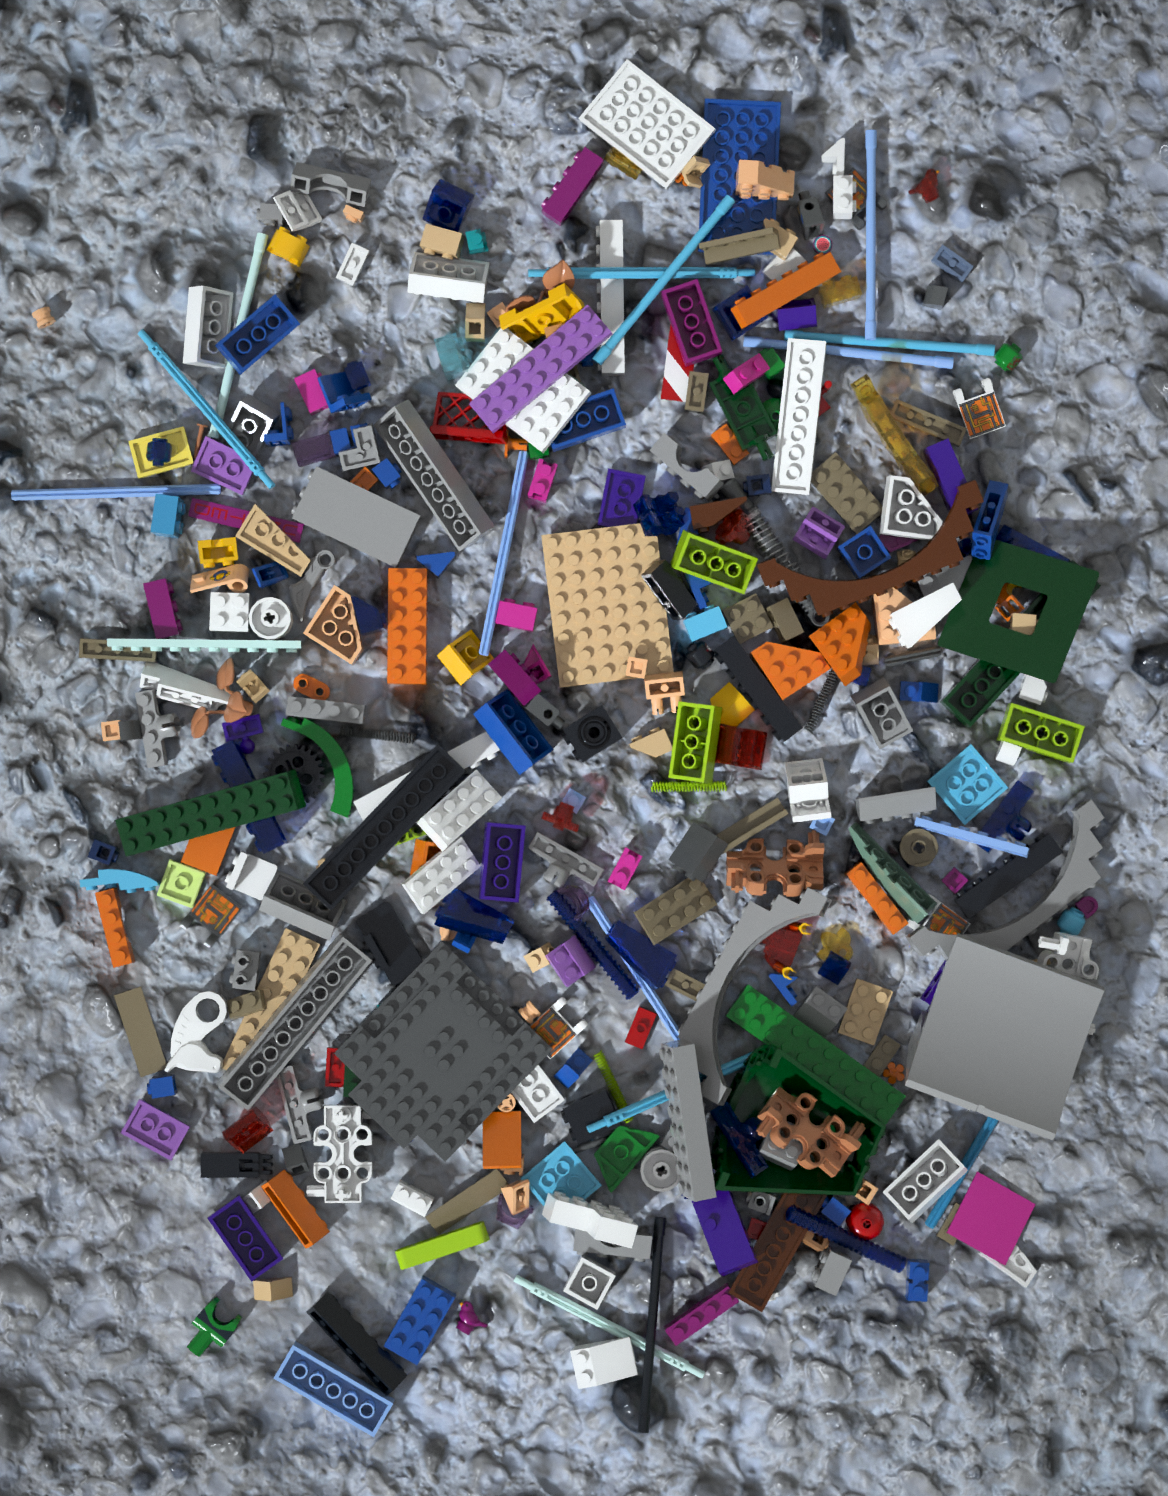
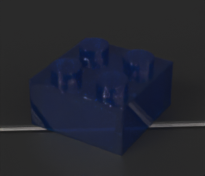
[817,951,851,985]

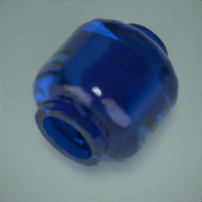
[146,438,172,467]

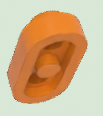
[293,674,330,700]

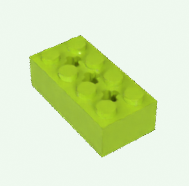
[670,529,758,594]
[668,702,722,784]
[997,703,1085,763]

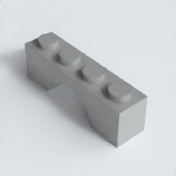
[290,162,372,207]
[650,433,724,501]
[286,696,366,725]
[573,1229,652,1262]

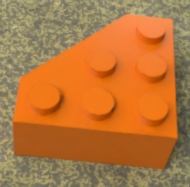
[809,603,871,686]
[750,642,831,700]

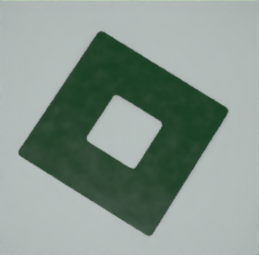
[938,540,1099,683]

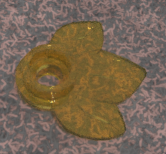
[817,928,853,963]

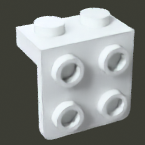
[225,851,278,900]

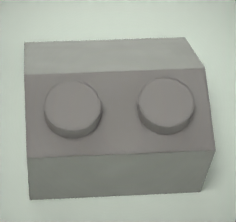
[793,985,848,1038]

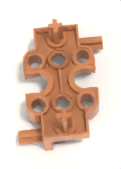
[726,830,825,897]
[756,1087,866,1177]

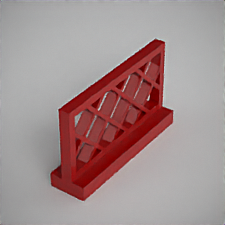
[430,392,508,444]

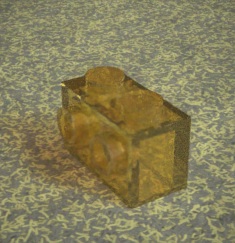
[818,275,862,309]

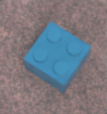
[151,494,186,538]

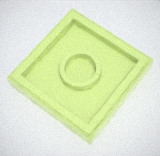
[157,859,206,908]

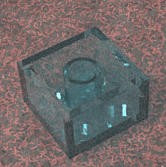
[434,333,470,382]

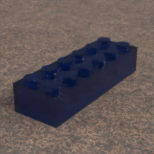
[211,740,288,854]

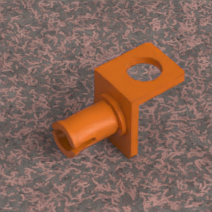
[504,430,527,458]

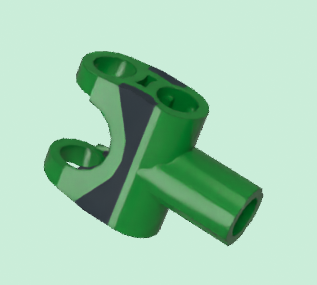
[187,1296,242,1357]

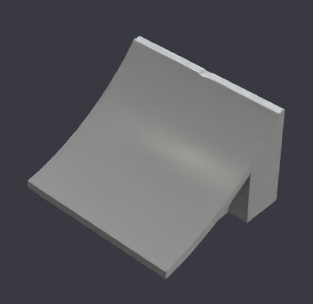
[905,933,1105,1140]

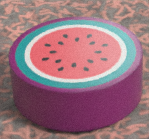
[813,235,832,255]

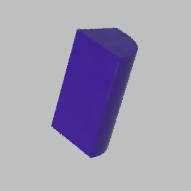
[776,298,817,331]

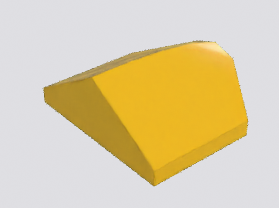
[710,682,755,727]

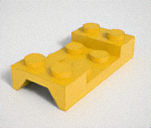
[499,283,584,344]

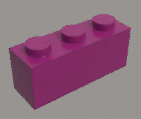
[143,578,183,639]
[488,650,541,706]

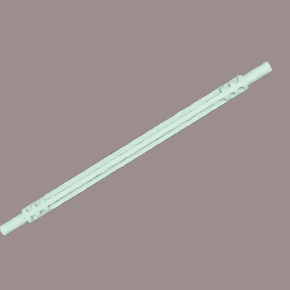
[514,1275,705,1378]

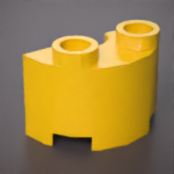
[266,226,310,267]
[197,537,238,568]

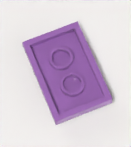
[191,436,259,495]
[121,1099,191,1161]

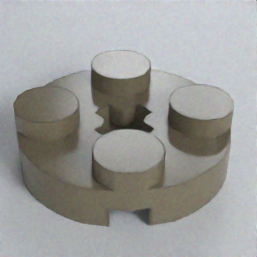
[899,829,938,867]

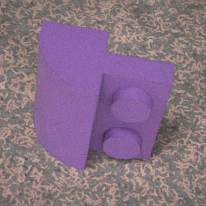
[792,507,845,559]
[545,935,597,987]

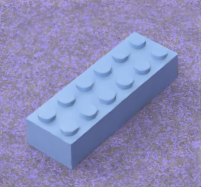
[274,1341,395,1437]

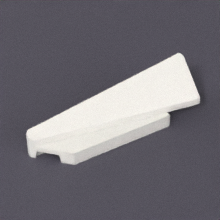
[139,662,231,711]

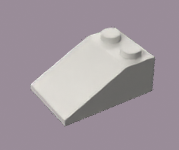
[570,1336,638,1389]

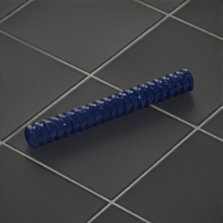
[546,889,640,1000]
[785,1205,906,1273]

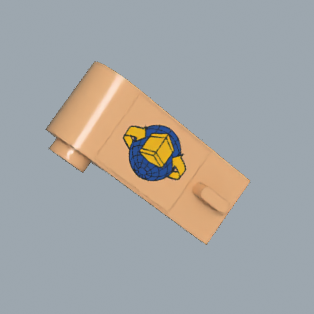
[190,564,250,593]

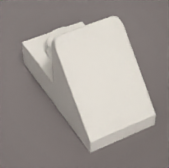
[821,138,845,175]

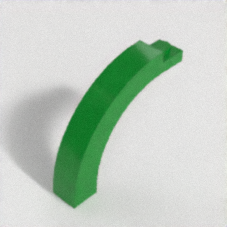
[281,716,354,818]

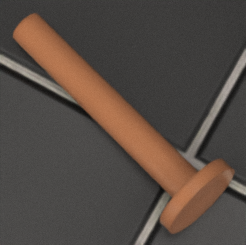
[193,423,208,458]

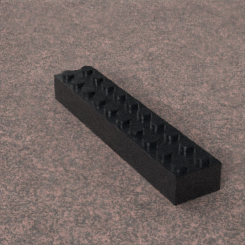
[303,744,467,911]

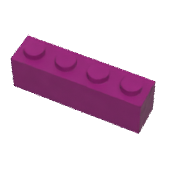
[541,147,604,226]
[664,1283,739,1346]

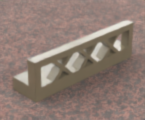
[699,227,781,265]
[716,797,788,854]

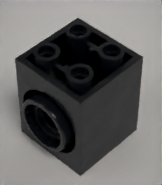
[562,705,622,763]
[561,1087,621,1144]

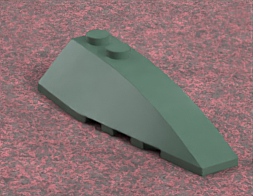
[849,822,937,924]

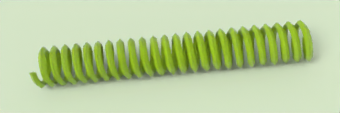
[651,781,727,793]
[593,1050,634,1123]

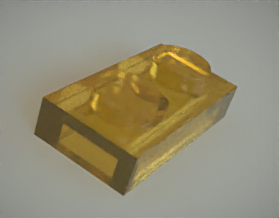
[604,147,643,180]

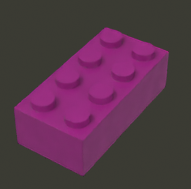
[661,279,722,367]

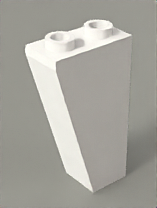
[888,583,962,649]

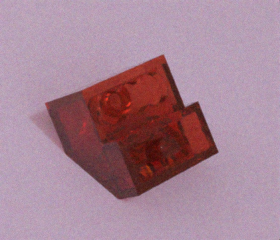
[715,725,768,770]
[222,1107,274,1154]

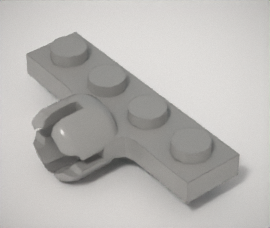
[135,689,181,768]
[528,832,604,888]
[276,1064,324,1144]

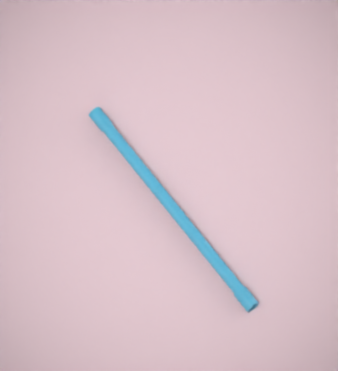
[592,195,735,366]
[784,330,995,356]

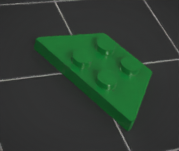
[594,1125,660,1193]

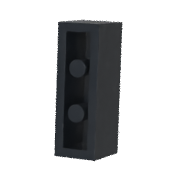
[641,559,698,620]

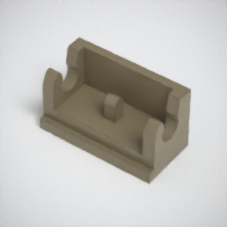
[765,598,804,644]

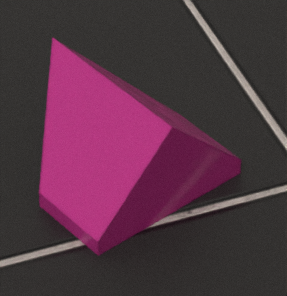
[524,644,552,685]

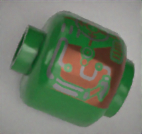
[994,343,1023,371]

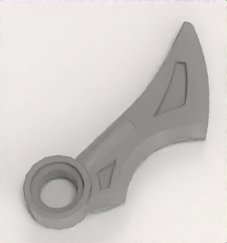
[289,550,336,621]

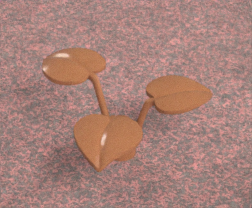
[505,259,575,313]
[191,657,253,739]

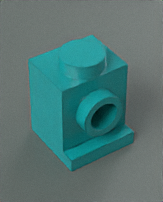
[465,229,488,255]

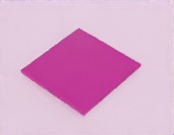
[946,1171,1036,1265]

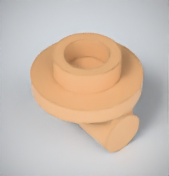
[440,921,458,941]

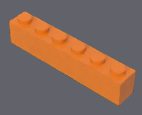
[731,252,841,329]

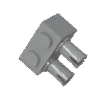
[229,949,262,991]

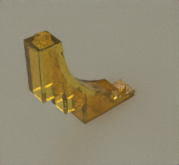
[850,374,939,496]

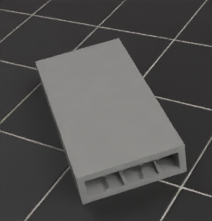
[291,466,422,568]

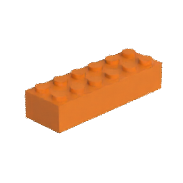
[387,568,428,685]

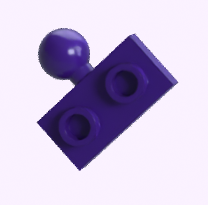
[222,714,264,754]

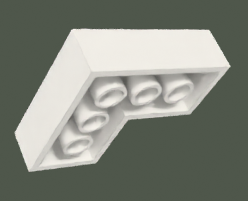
[542,1191,638,1248]

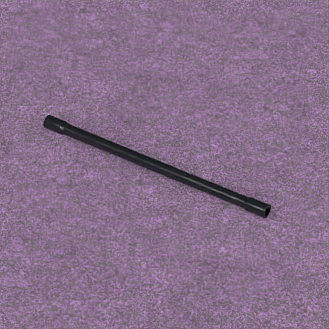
[637,1217,666,1433]

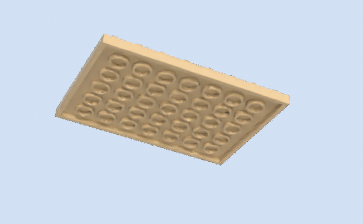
[541,521,674,688]

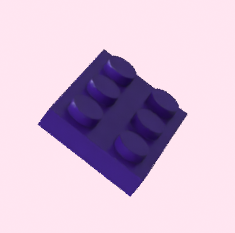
[597,468,646,527]

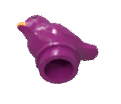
[456,1301,488,1335]

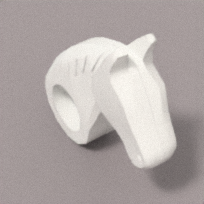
[165,990,229,1073]

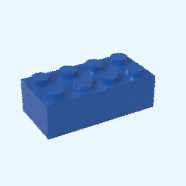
[215,294,300,375]
[551,388,626,452]
[473,689,554,775]
[384,1275,456,1365]

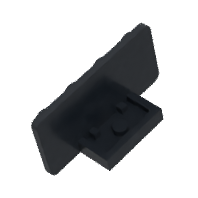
[356,902,423,985]

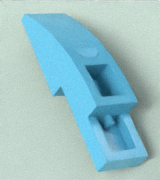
[80,869,160,894]

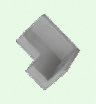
[338,423,381,471]

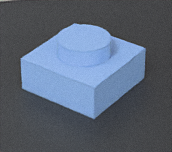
[560,788,586,814]
[809,817,835,836]

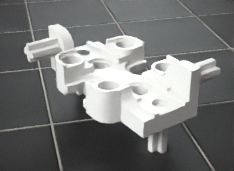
[1037,932,1099,1035]
[306,1103,373,1203]

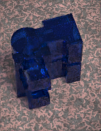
[633,492,686,536]

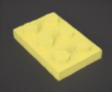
[128,426,194,479]

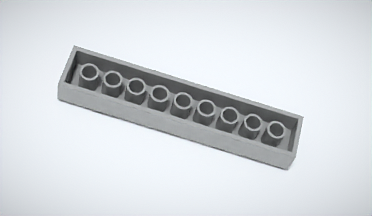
[216,933,372,1111]

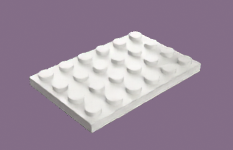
[579,59,716,190]
[455,328,591,453]

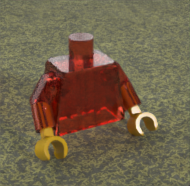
[761,922,813,980]

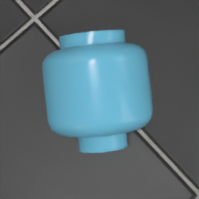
[1057,907,1086,935]

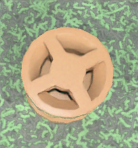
[32,306,56,329]
[518,1000,542,1024]
[498,1093,516,1112]

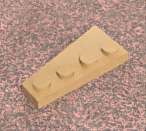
[235,503,311,577]

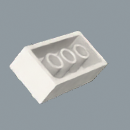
[417,769,502,852]
[883,1139,968,1223]

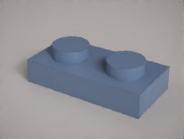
[931,244,974,283]

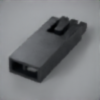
[201,1152,273,1178]

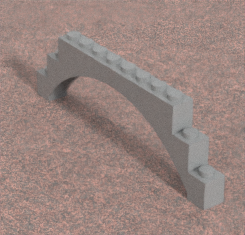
[905,799,1104,961]
[678,888,832,1106]

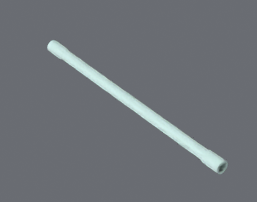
[208,233,268,440]

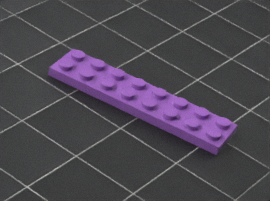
[469,304,613,434]

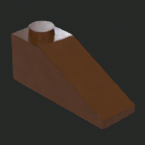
[689,496,747,533]

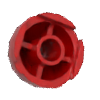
[845,1202,884,1241]

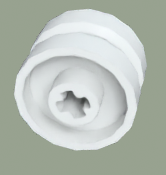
[249,597,293,640]
[640,1146,680,1192]

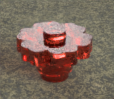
[715,509,750,545]
[541,801,580,832]

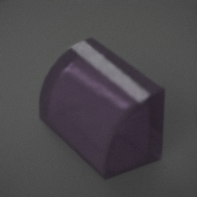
[291,433,336,467]

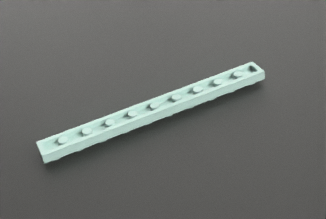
[107,638,302,653]

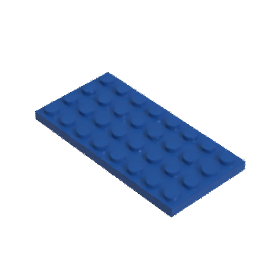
[698,99,781,255]

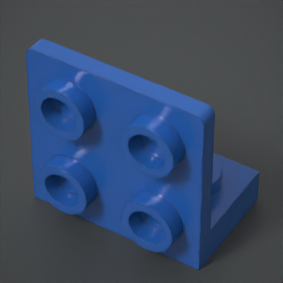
[317,372,372,413]
[264,402,294,447]

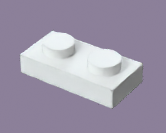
[336,243,370,286]

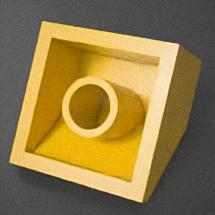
[437,630,494,686]

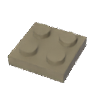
[722,593,773,644]

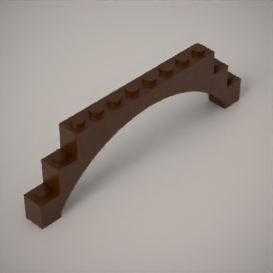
[756,480,984,617]

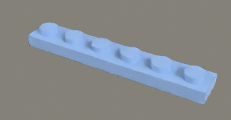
[914,816,1029,858]

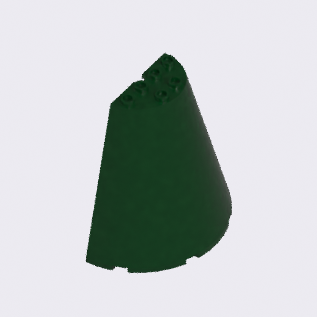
[711,1044,886,1196]

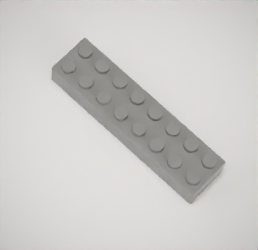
[373,399,495,552]
[659,1039,716,1202]

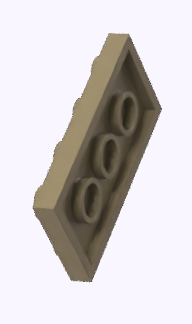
[811,452,883,535]
[633,878,717,945]

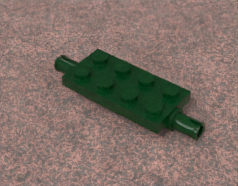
[709,354,777,461]

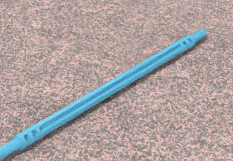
[528,267,755,279]

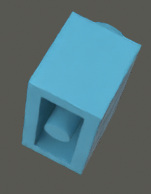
[683,604,728,643]

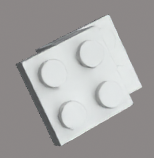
[784,758,831,822]

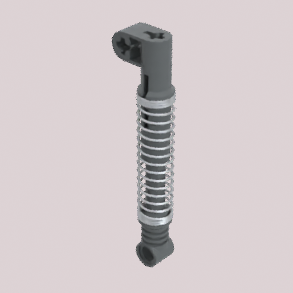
[707,478,830,626]

